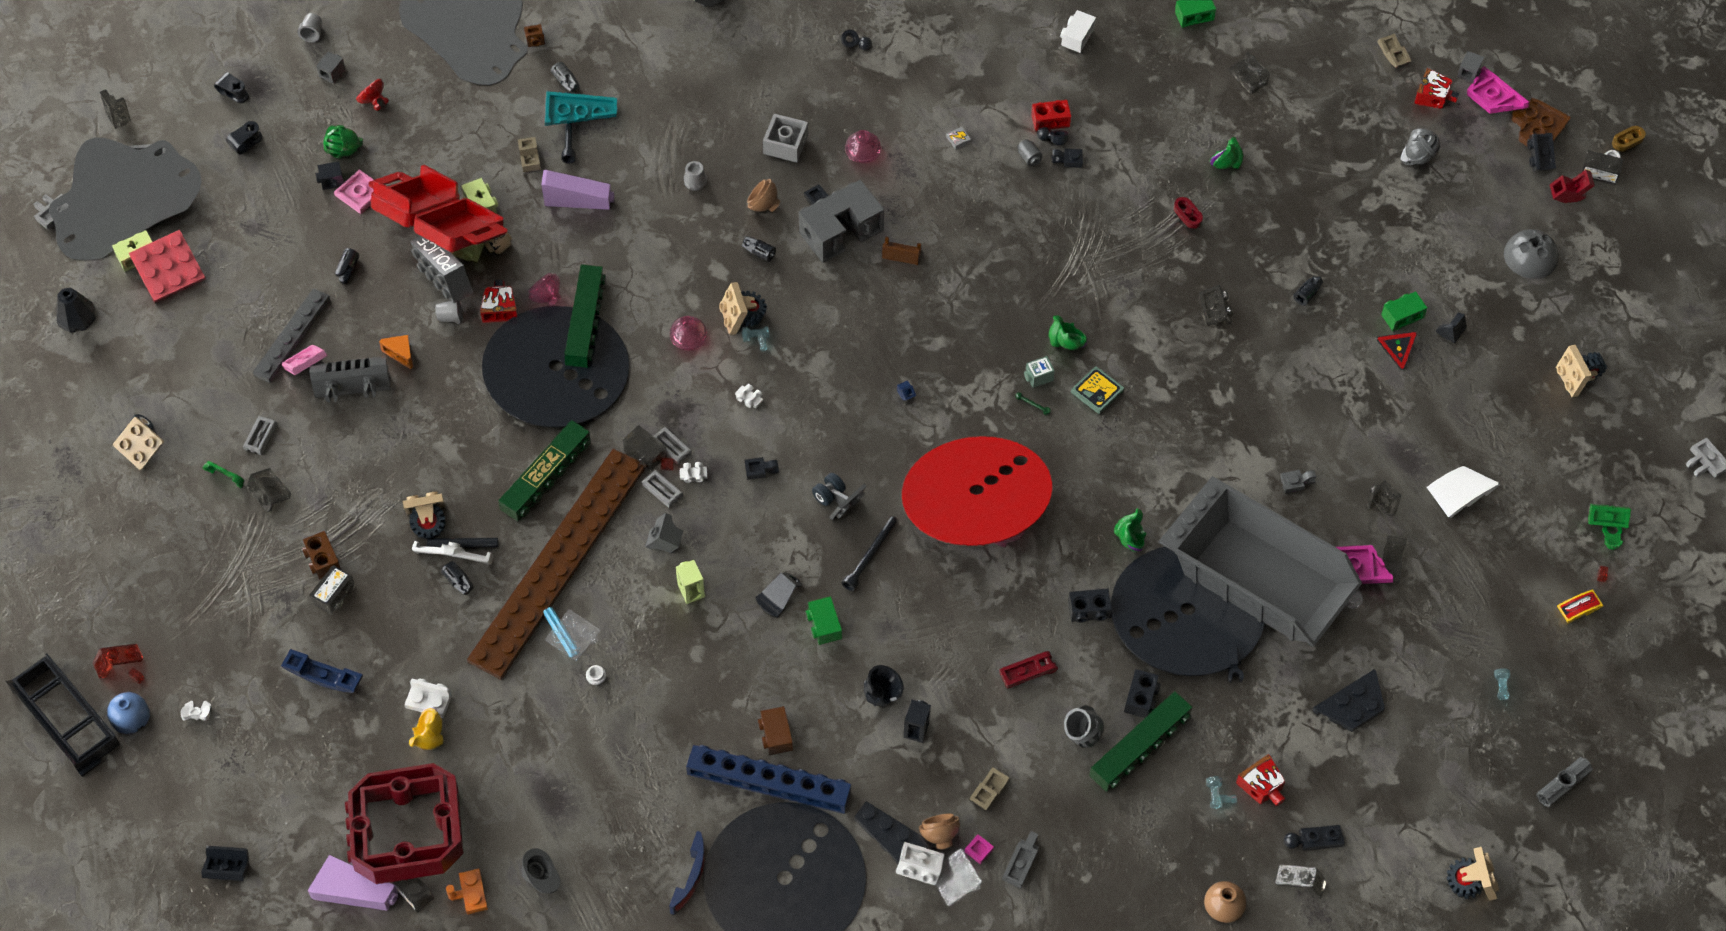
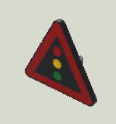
[1376,331,1417,370]

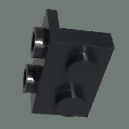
[1527,133,1556,171]
[201,846,250,881]

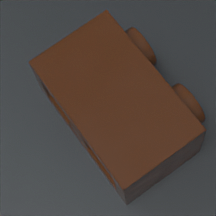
[758,706,793,755]

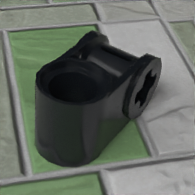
[214,72,249,103]
[226,121,262,155]

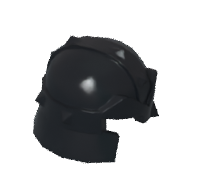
[863,665,904,708]

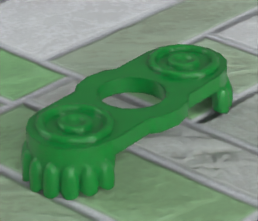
[202,461,245,488]
[1602,526,1623,550]

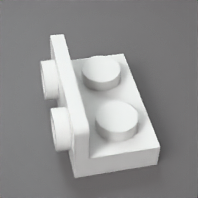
[404,679,452,718]
[896,842,944,885]

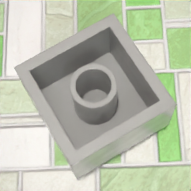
[763,114,808,162]

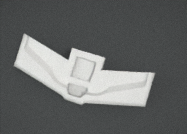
[412,541,493,565]

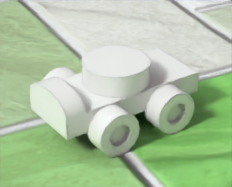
[735,384,763,408]
[680,462,707,483]

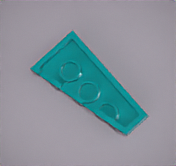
[545,91,617,126]

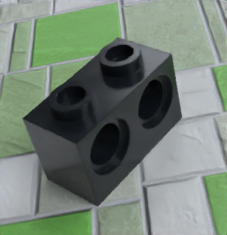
[1068,588,1112,623]
[1124,669,1161,718]
[904,699,931,743]

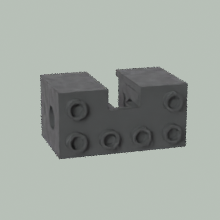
[799,180,884,263]

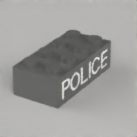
[410,236,473,303]

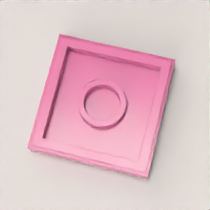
[334,169,374,214]
[281,345,327,375]

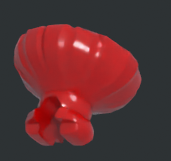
[356,79,389,111]

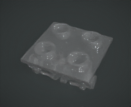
[545,609,601,661]
[936,848,983,906]

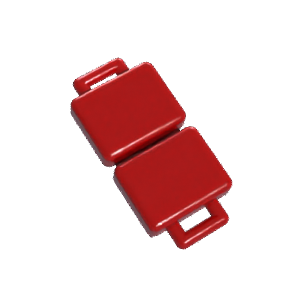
[368,165,508,252]

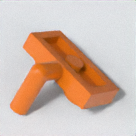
[446,869,488,914]

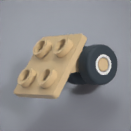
[113,414,164,470]

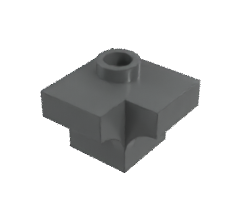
[645,513,683,553]

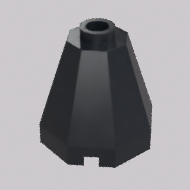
[55,287,96,333]

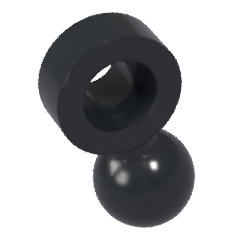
[840,29,872,51]
[1037,127,1068,145]

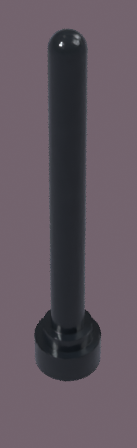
[561,92,576,164]
[841,516,897,592]

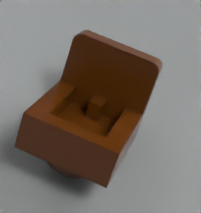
[524,24,545,47]

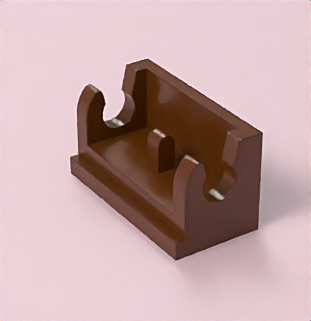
[882,237,922,265]

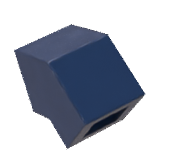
[897,380,917,400]

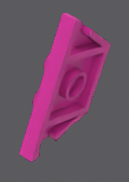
[1467,66,1529,114]
[1336,545,1393,584]

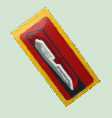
[1557,589,1603,624]

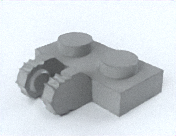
[34,194,68,230]
[1686,438,1726,478]

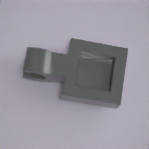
[1280,470,1317,493]

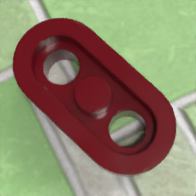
[1174,197,1203,229]

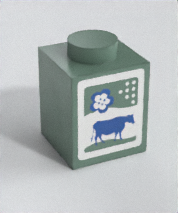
[1024,356,1055,388]

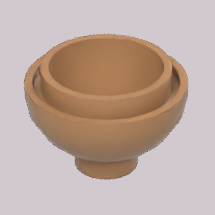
[747,179,780,212]
[919,813,960,849]
[1204,881,1247,923]

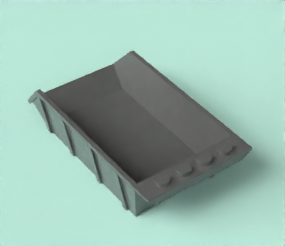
[1159,476,1362,647]

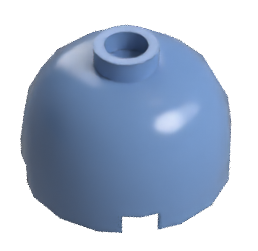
[107,692,150,734]

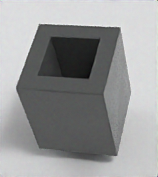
[1457,51,1484,83]
[316,52,346,84]

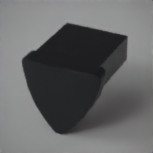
[1436,312,1467,343]

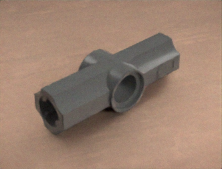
[1536,757,1593,807]

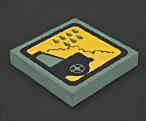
[1071,366,1124,414]

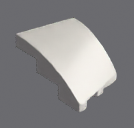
[1427,466,1500,518]

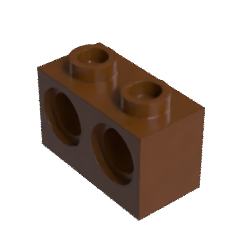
[302,531,341,580]

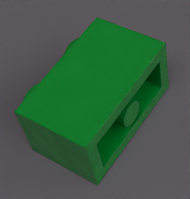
[1175,0,1216,27]
[1381,291,1427,331]
[805,596,842,645]

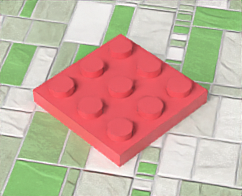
[129,230,205,303]

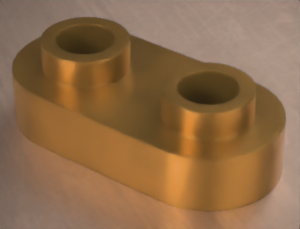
[1612,126,1646,151]

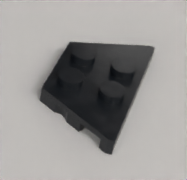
[1312,669,1385,732]

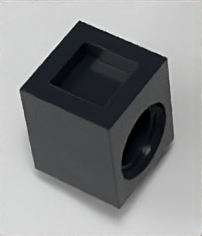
[315,161,344,190]

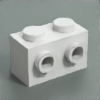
[1060,10,1096,53]

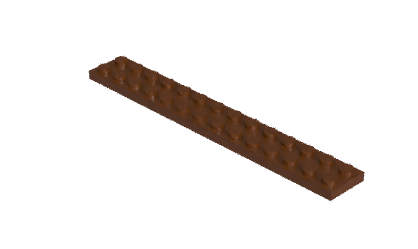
[467,449,646,680]

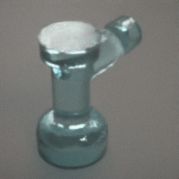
[742,326,769,351]
[1494,669,1510,700]
[1206,776,1237,809]

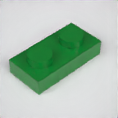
[1588,504,1631,528]

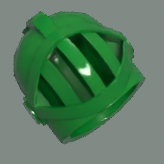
[323,125,363,158]

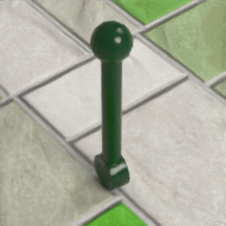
[1015,392,1051,415]

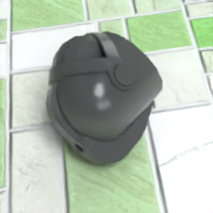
[1401,129,1440,165]
[1064,705,1104,748]

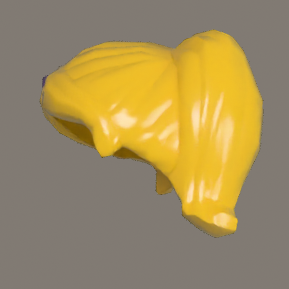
[409,707,444,750]

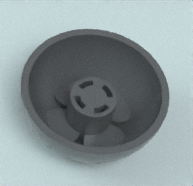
[1504,229,1559,279]

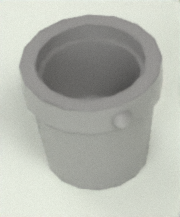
[297,13,322,42]
[684,161,707,191]
[435,300,463,324]

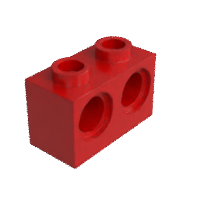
[1031,100,1071,131]

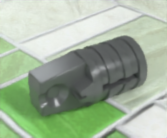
[551,62,580,92]

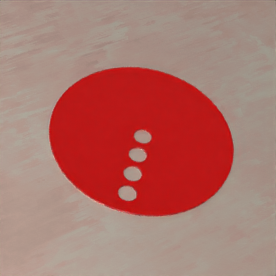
[902,436,1052,546]

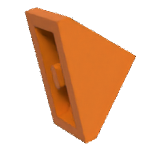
[379,335,413,369]

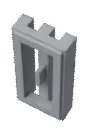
[243,416,277,455]
[651,427,691,465]
[642,470,683,508]

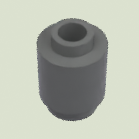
[1017,139,1042,166]

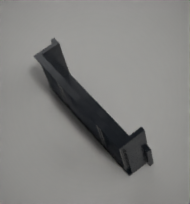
[5,653,121,777]

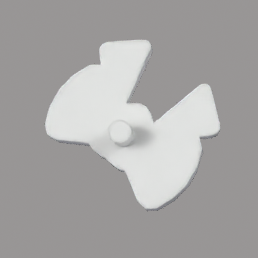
[181,701,211,721]

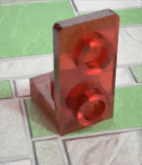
[92,644,143,679]

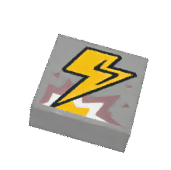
[946,127,971,150]

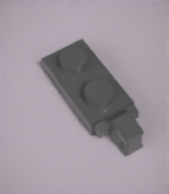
[1002,831,1039,888]

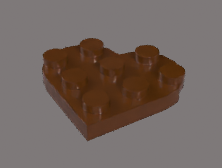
[1512,98,1571,147]

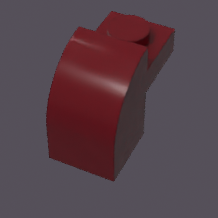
[1550,170,1595,203]

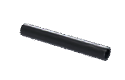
[427,538,498,548]

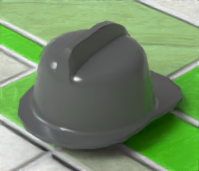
[521,848,560,894]

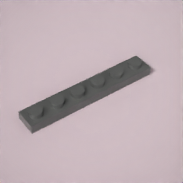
[253,288,330,383]

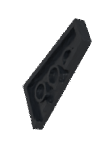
[854,801,935,879]

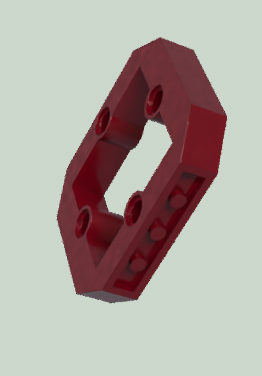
[345,763,464,884]

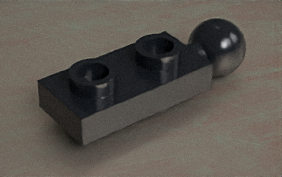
[1283,825,1345,851]

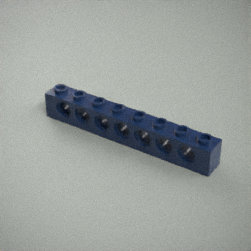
[686,745,851,814]

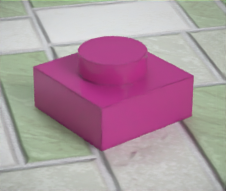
[964,834,994,865]

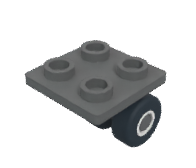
[812,473,867,520]

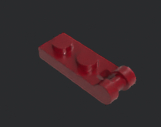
[999,651,1058,689]

